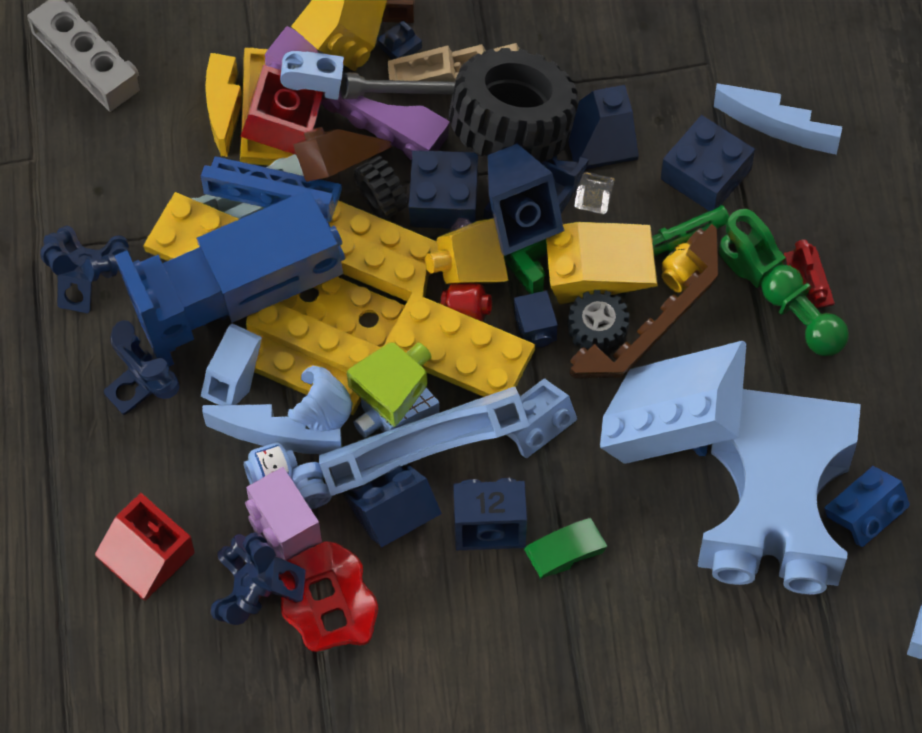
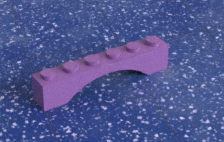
[265,26,450,160]

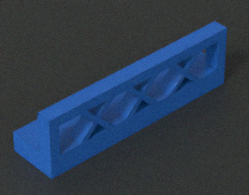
[201,156,342,222]

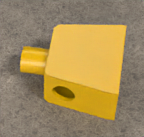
[425,218,508,284]

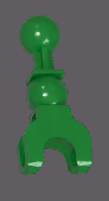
[719,209,849,356]

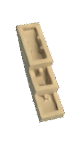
[388,43,520,82]

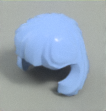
[288,365,353,431]

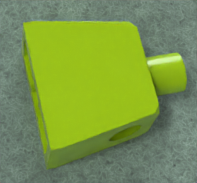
[347,342,432,427]

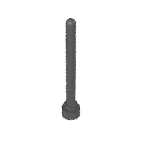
[340,73,455,99]

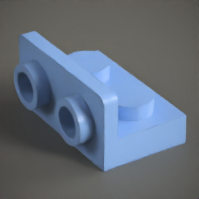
[506,378,577,458]

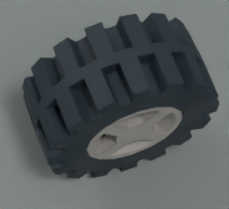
[568,290,629,354]

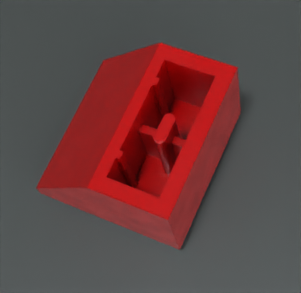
[95,493,195,601]

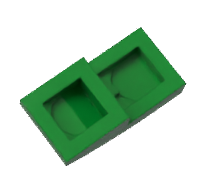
[524,518,607,579]

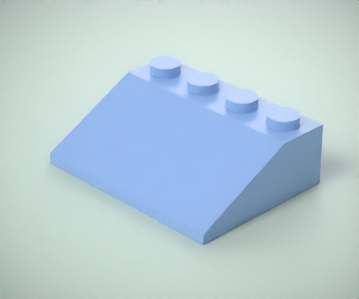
[600,341,746,464]

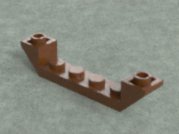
[569,224,718,378]

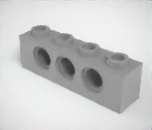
[27,0,140,112]

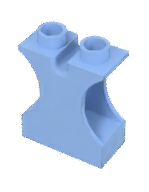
[698,389,861,594]

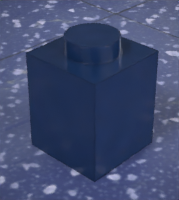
[514,290,558,348]

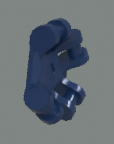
[40,225,131,313]
[104,320,179,415]
[211,532,306,625]

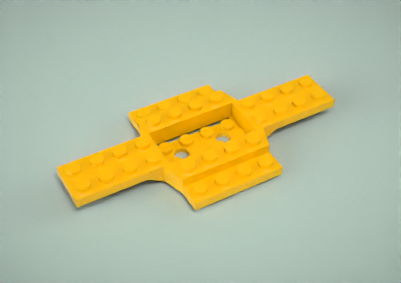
[143,192,535,415]

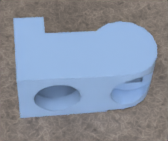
[280,51,344,100]

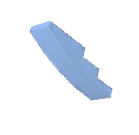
[714,83,842,155]
[202,404,342,454]

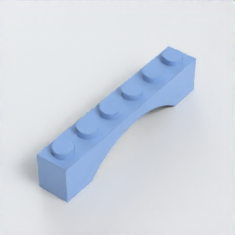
[319,386,530,496]

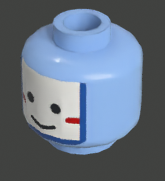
[244,442,298,485]

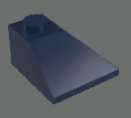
[568,85,639,169]

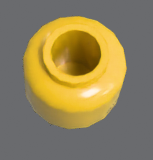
[662,243,703,293]

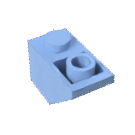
[201,324,262,405]

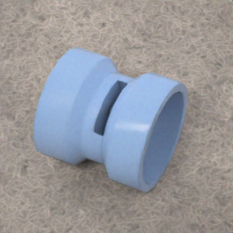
[292,462,332,509]

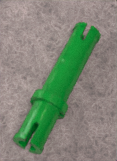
[652,205,729,257]

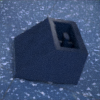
[343,464,442,547]

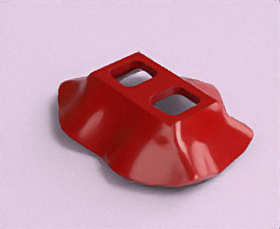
[279,541,378,651]

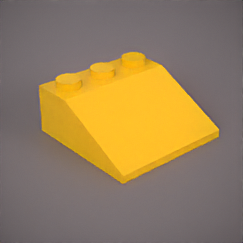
[291,0,387,71]

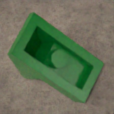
[504,239,547,294]

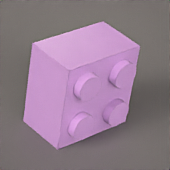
[245,467,322,561]

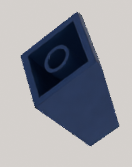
[488,144,564,256]

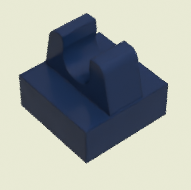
[377,21,422,60]

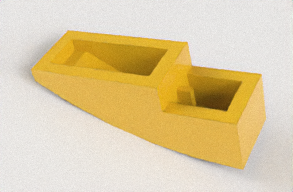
[206,53,242,157]

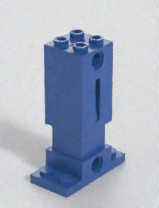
[114,189,345,366]

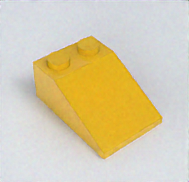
[546,222,658,304]

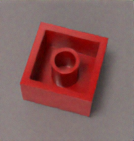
[240,64,323,155]

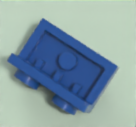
[824,466,910,547]

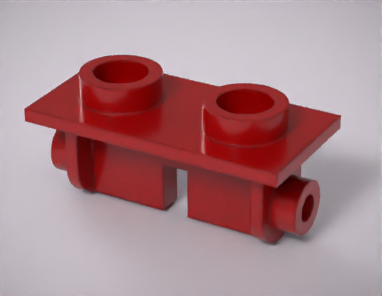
[783,240,835,308]

